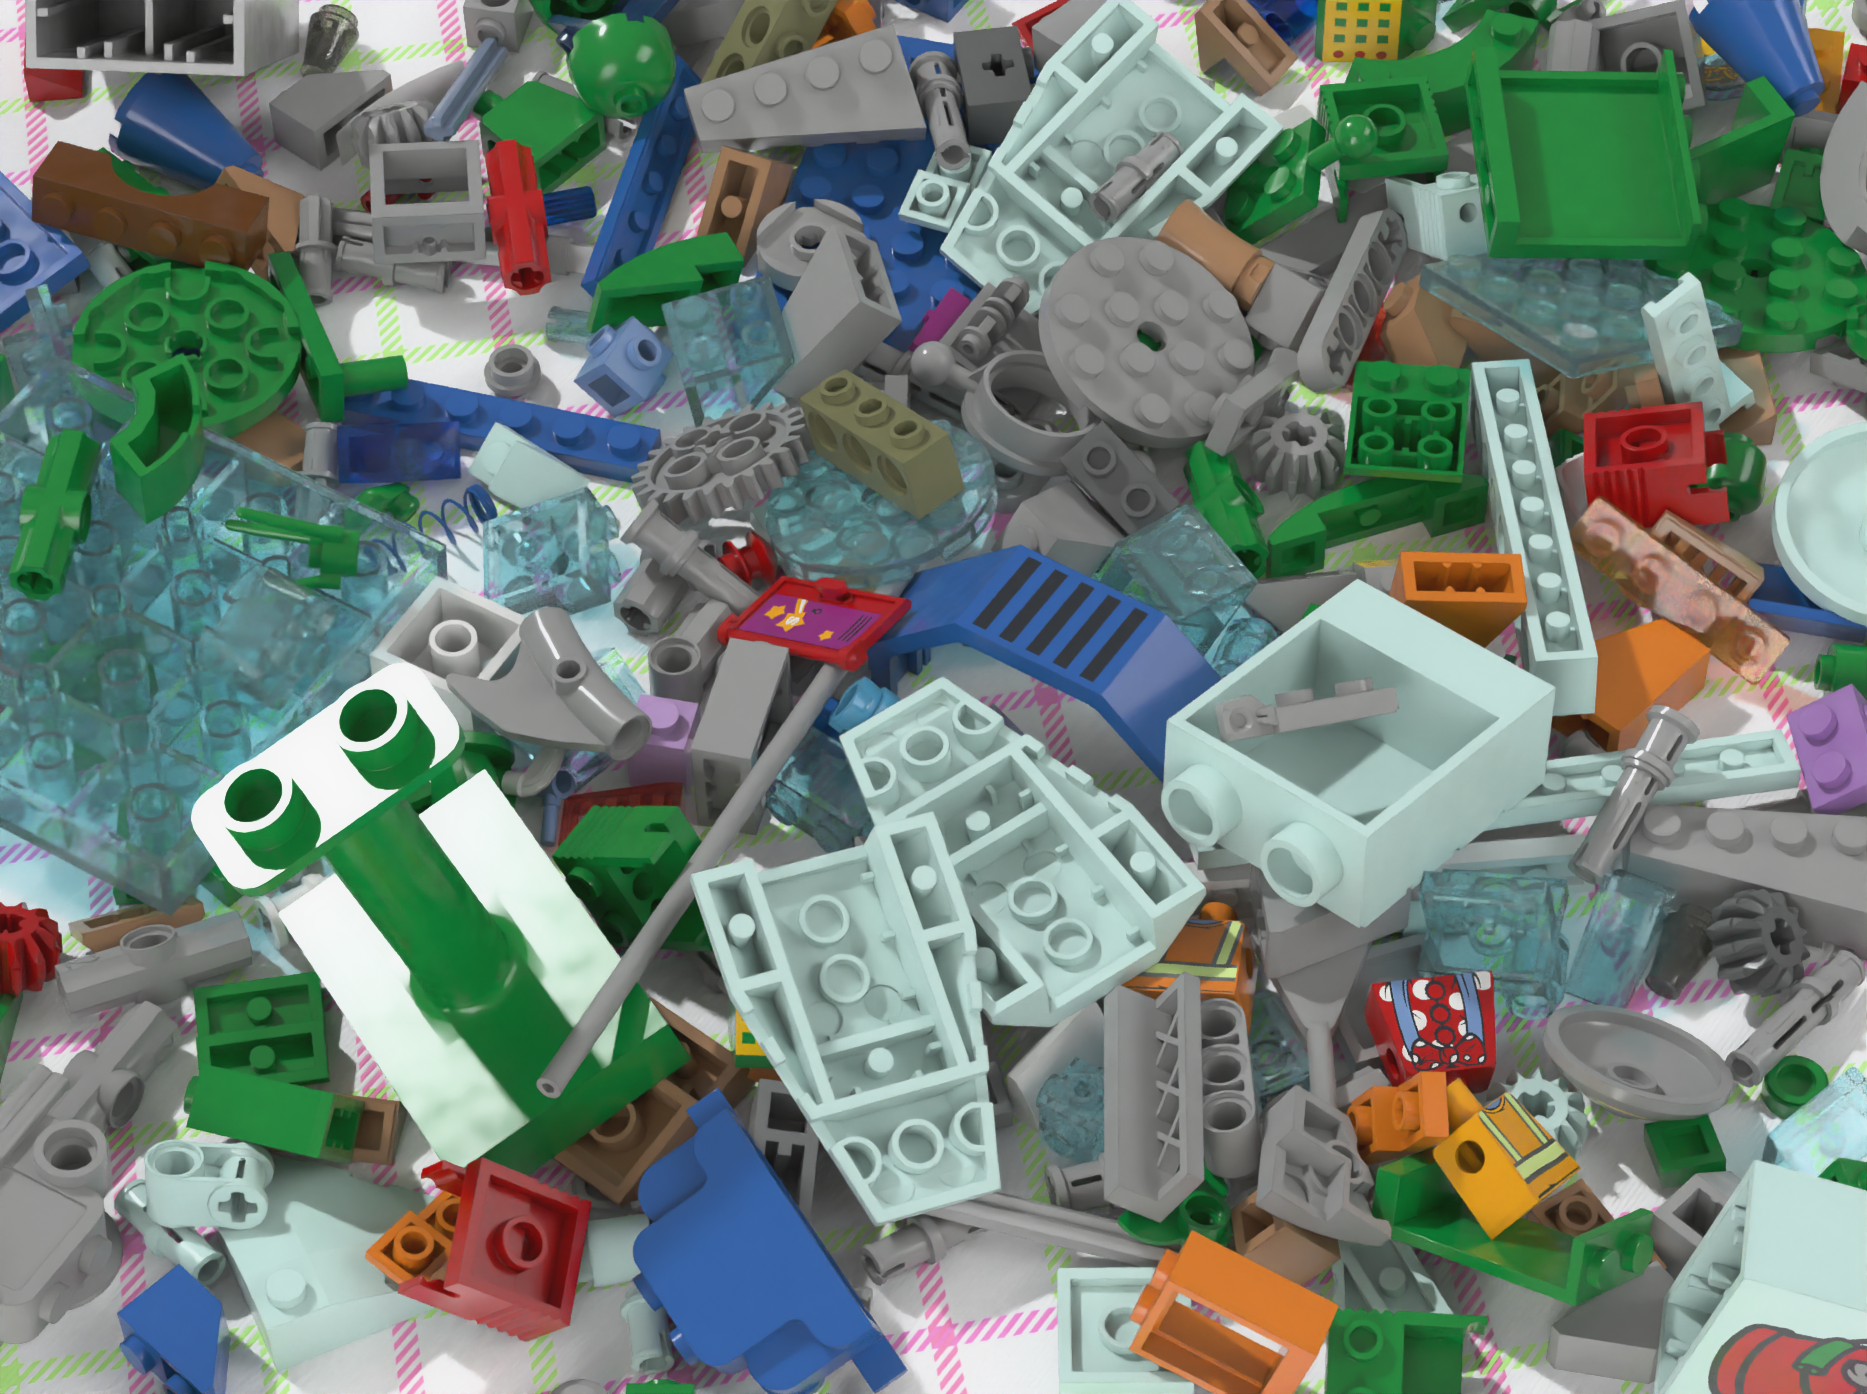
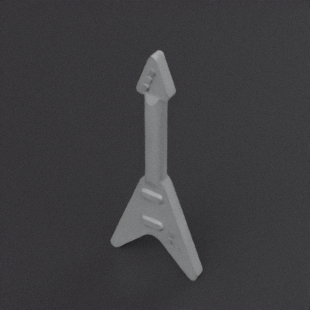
[1250,928,1372,1109]

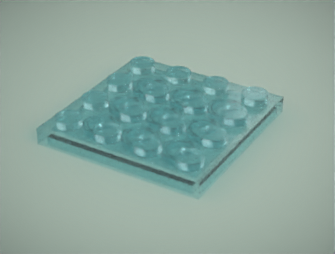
[1419,253,1743,379]

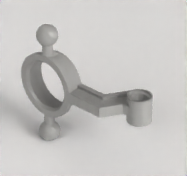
[910,341,1157,477]

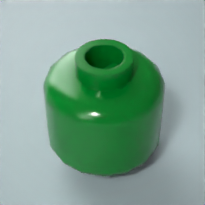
[1688,432,1767,523]

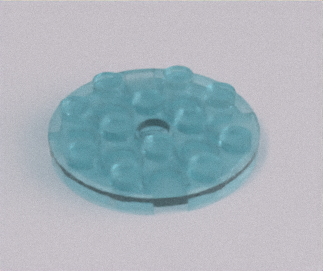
[765,420,999,588]

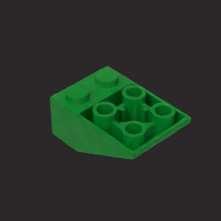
[1344,360,1471,483]

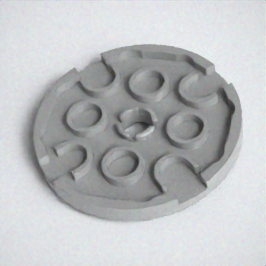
[1038,237,1255,449]

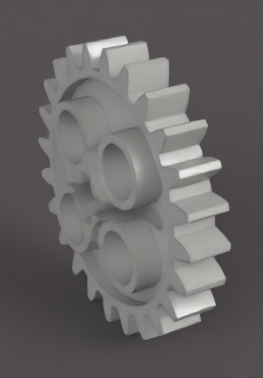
[631,401,815,525]

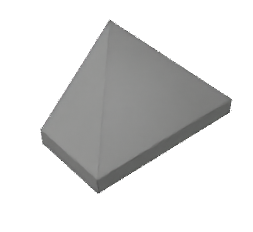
[1232,569,1357,633]

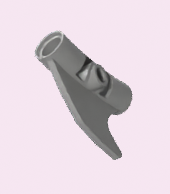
[446,607,652,761]

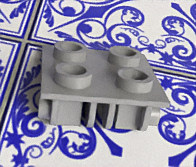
[939,276,1043,417]

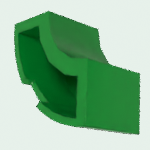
[109,353,205,525]

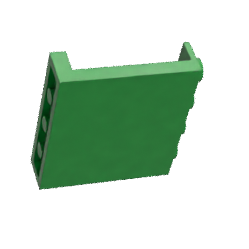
[1465,46,1708,260]

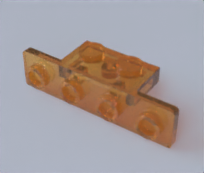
[1569,496,1790,685]

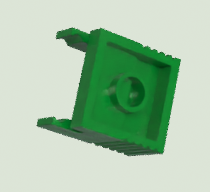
[1316,75,1449,223]
[551,805,718,951]
[1324,1307,1488,1394]

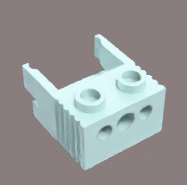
[1385,172,1488,262]

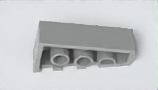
[684,24,927,153]
[1622,804,1867,960]

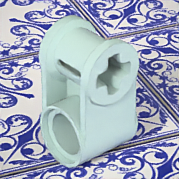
[144,1139,275,1230]

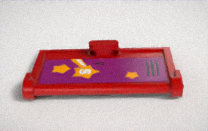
[717,576,912,672]

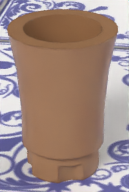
[1156,199,1276,311]

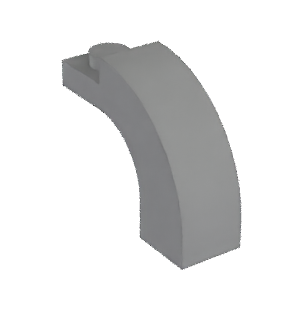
[1820,80,1867,255]

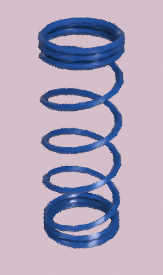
[367,484,498,580]

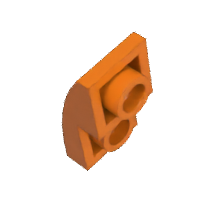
[1346,1071,1449,1165]
[365,1191,461,1284]

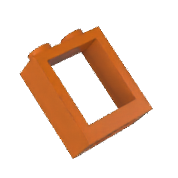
[1129,1230,1339,1394]

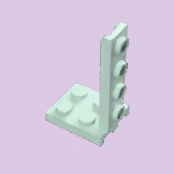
[1621,272,1756,431]

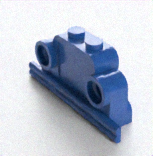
[632,1088,908,1394]

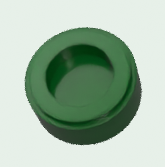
[1761,1055,1829,1121]

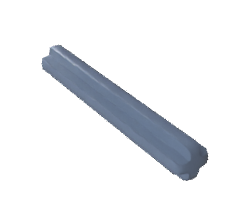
[424,37,508,142]

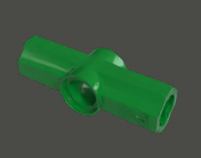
[9,429,102,601]
[1183,440,1270,584]

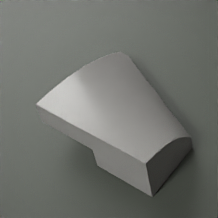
[1256,1084,1392,1247]

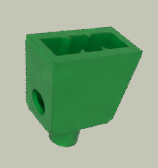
[472,81,607,199]

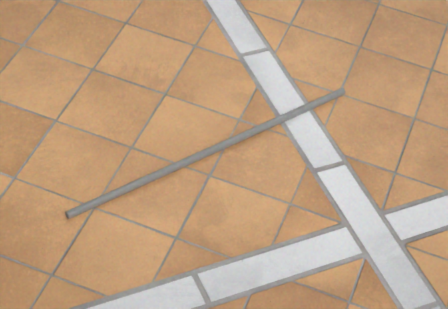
[536,443,994,1098]

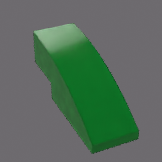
[586,232,745,334]

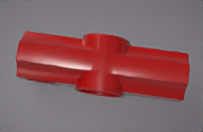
[484,139,552,296]

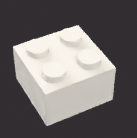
[369,575,526,733]

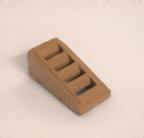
[1631,509,1764,626]

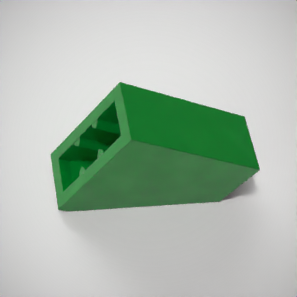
[183,1064,365,1165]

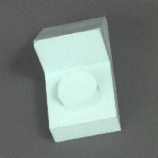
[467,422,590,530]

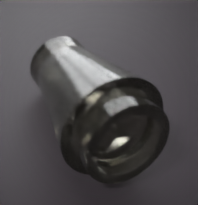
[300,4,360,77]
[1645,903,1714,1000]

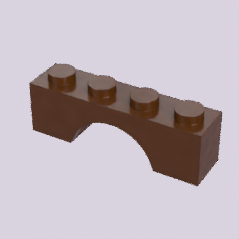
[32,141,269,271]

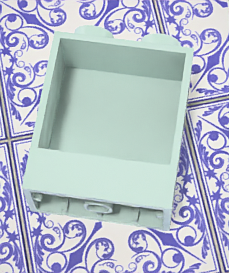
[1161,579,1556,928]

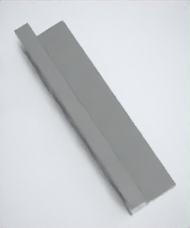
[1104,972,1204,1223]

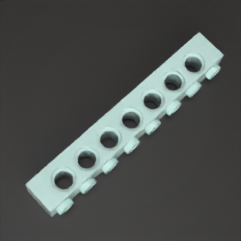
[1470,359,1598,716]

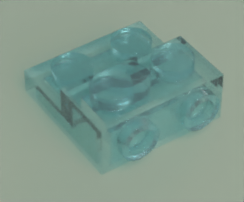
[483,486,621,616]

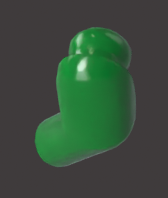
[333,482,420,535]

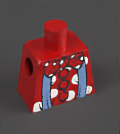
[1364,970,1496,1094]

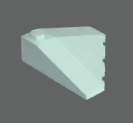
[212,1142,436,1373]

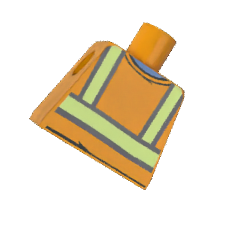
[1432,1078,1582,1240]

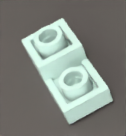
[898,145,992,233]

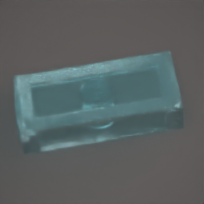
[1761,1066,1867,1177]

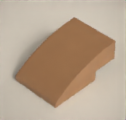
[552,996,756,1208]

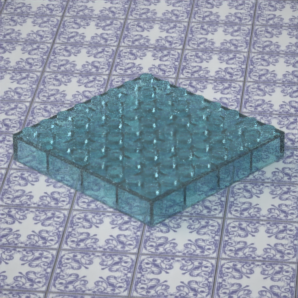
[0,355,448,917]

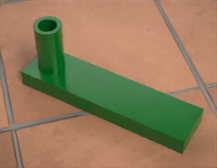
[267,251,408,423]

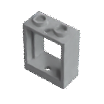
[369,140,486,264]
[690,637,793,835]

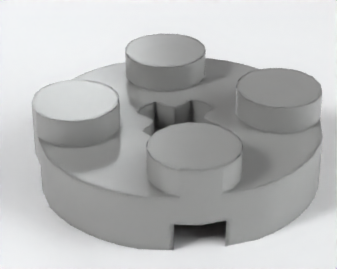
[756,199,866,291]

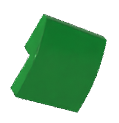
[193,971,330,1086]

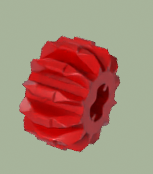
[0,902,63,998]

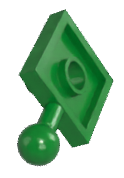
[1223,114,1379,245]

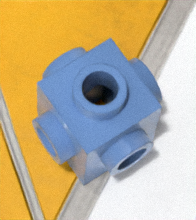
[573,316,674,418]

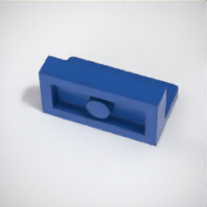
[1744,562,1867,643]

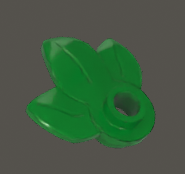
[1117,1162,1233,1247]

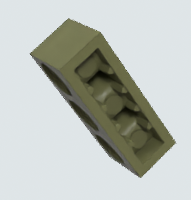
[700,0,838,83]
[799,369,965,519]

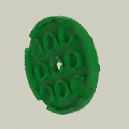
[1641,198,1867,354]
[71,261,302,442]

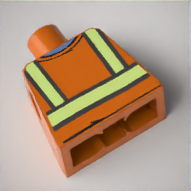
[1122,902,1258,1036]

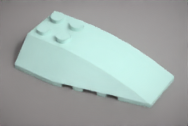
[939,0,1283,316]
[839,676,1206,1027]
[689,811,1001,1227]

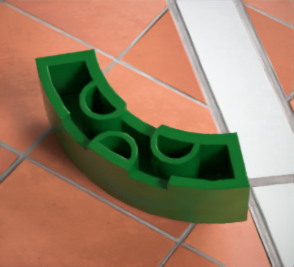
[1344,9,1539,137]

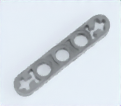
[1297,208,1407,393]

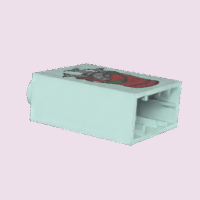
[1654,1160,1867,1394]

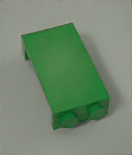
[1689,76,1795,205]
[1371,1144,1654,1306]

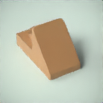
[1194,0,1299,97]

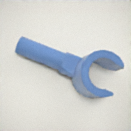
[535,770,575,847]

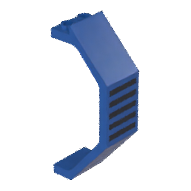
[866,544,1222,784]

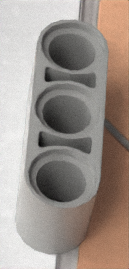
[1201,998,1262,1178]

